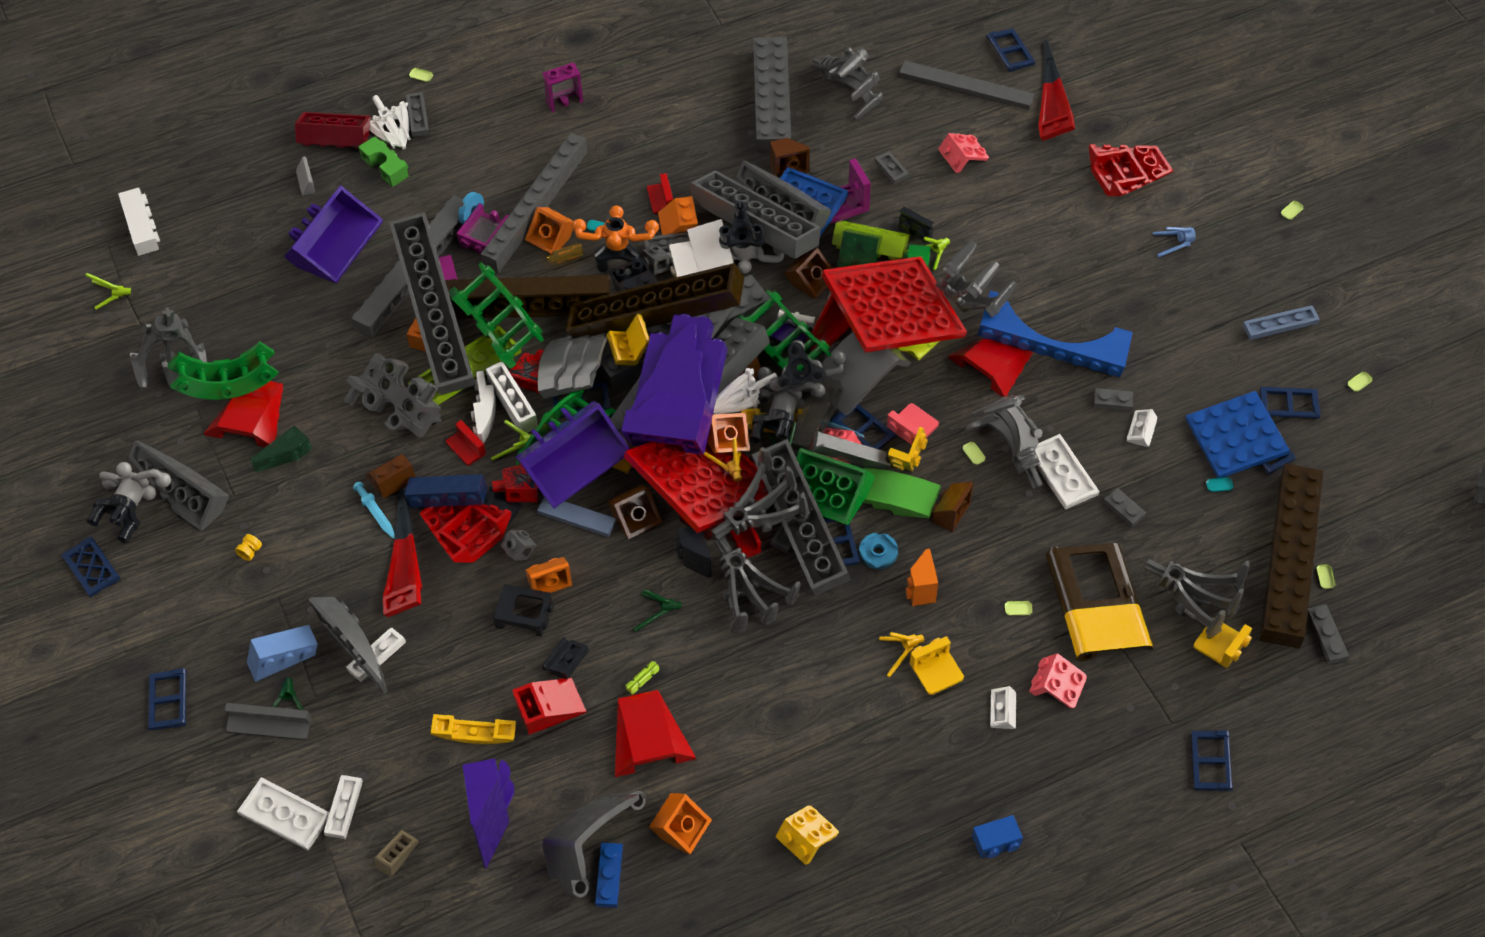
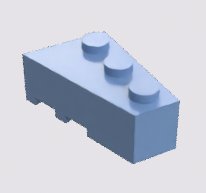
[247,625,318,682]

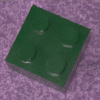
[837,229,882,267]

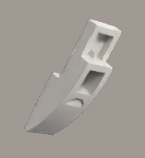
[471,371,496,443]

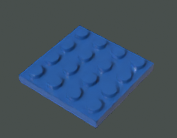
[780,167,849,236]
[1186,391,1290,478]

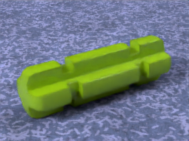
[626,661,659,694]

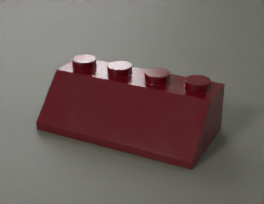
[295,112,371,149]

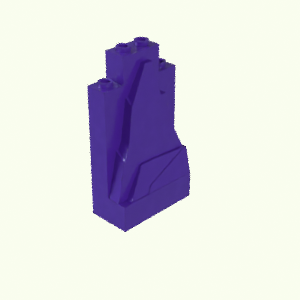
[621,314,728,455]

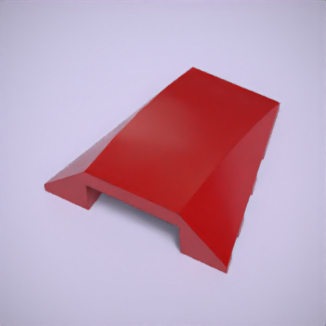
[1089,144,1173,196]
[948,337,1034,397]
[204,381,283,449]
[419,504,512,563]
[615,690,696,777]

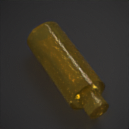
[547,242,584,264]

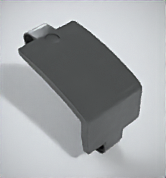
[811,332,911,419]
[542,791,647,897]

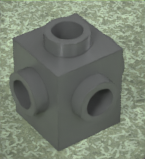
[642,245,670,275]
[501,530,537,561]

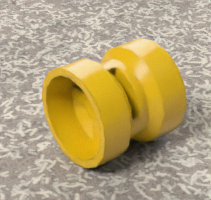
[235,534,262,561]

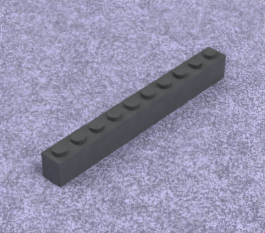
[481,133,587,274]
[352,195,464,338]

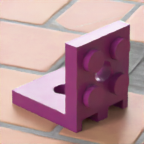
[830,158,871,224]

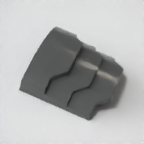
[538,333,608,399]

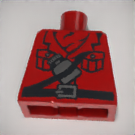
[509,349,544,394]
[492,465,538,502]

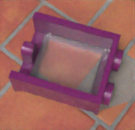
[542,62,583,112]
[457,203,509,255]

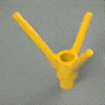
[704,438,742,482]
[879,632,924,677]

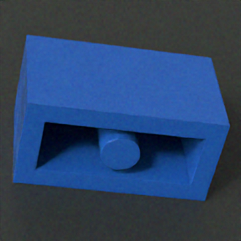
[972,815,1023,859]

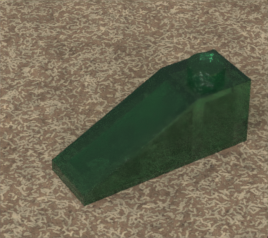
[250,425,312,472]

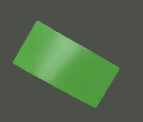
[863,467,941,518]

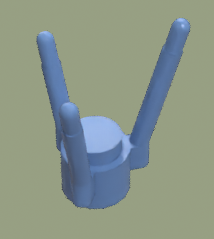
[1153,227,1196,257]

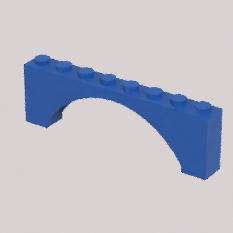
[977,290,1133,377]

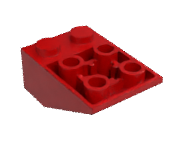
[512,678,586,735]

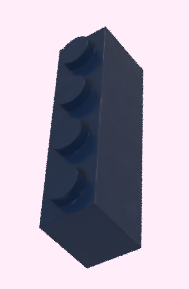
[404,474,488,508]

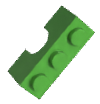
[359,136,409,187]

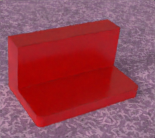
[647,173,673,214]
[446,420,486,466]
[730,517,761,558]

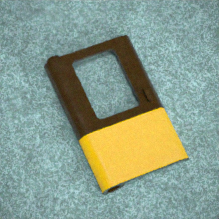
[1046,543,1153,661]

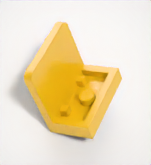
[607,314,650,366]
[888,427,928,472]
[1194,618,1252,668]
[910,636,964,695]
[775,806,839,865]

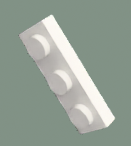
[346,627,406,682]
[324,775,363,839]

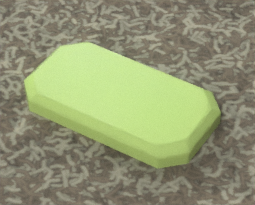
[409,68,433,82]
[1281,201,1303,220]
[1348,372,1372,392]
[962,442,985,465]
[1316,564,1336,589]
[1005,601,1033,616]

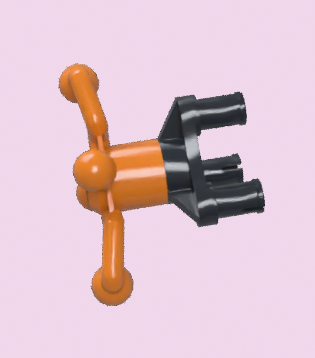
[572,205,659,272]

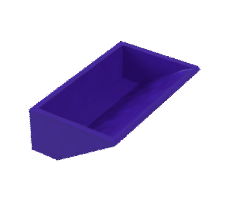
[284,185,383,283]
[515,401,630,509]
[462,758,515,869]

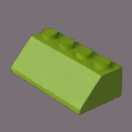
[832,220,910,260]

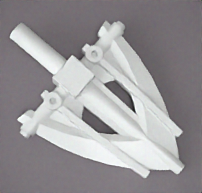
[370,95,411,149]
[713,368,777,415]

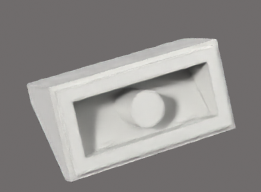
[1127,409,1157,447]
[990,686,1016,729]

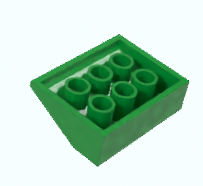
[796,448,875,525]

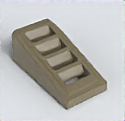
[374,830,419,877]

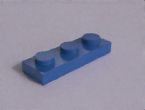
[595,843,623,908]

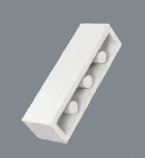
[118,188,160,256]
[667,241,698,278]
[486,361,538,432]

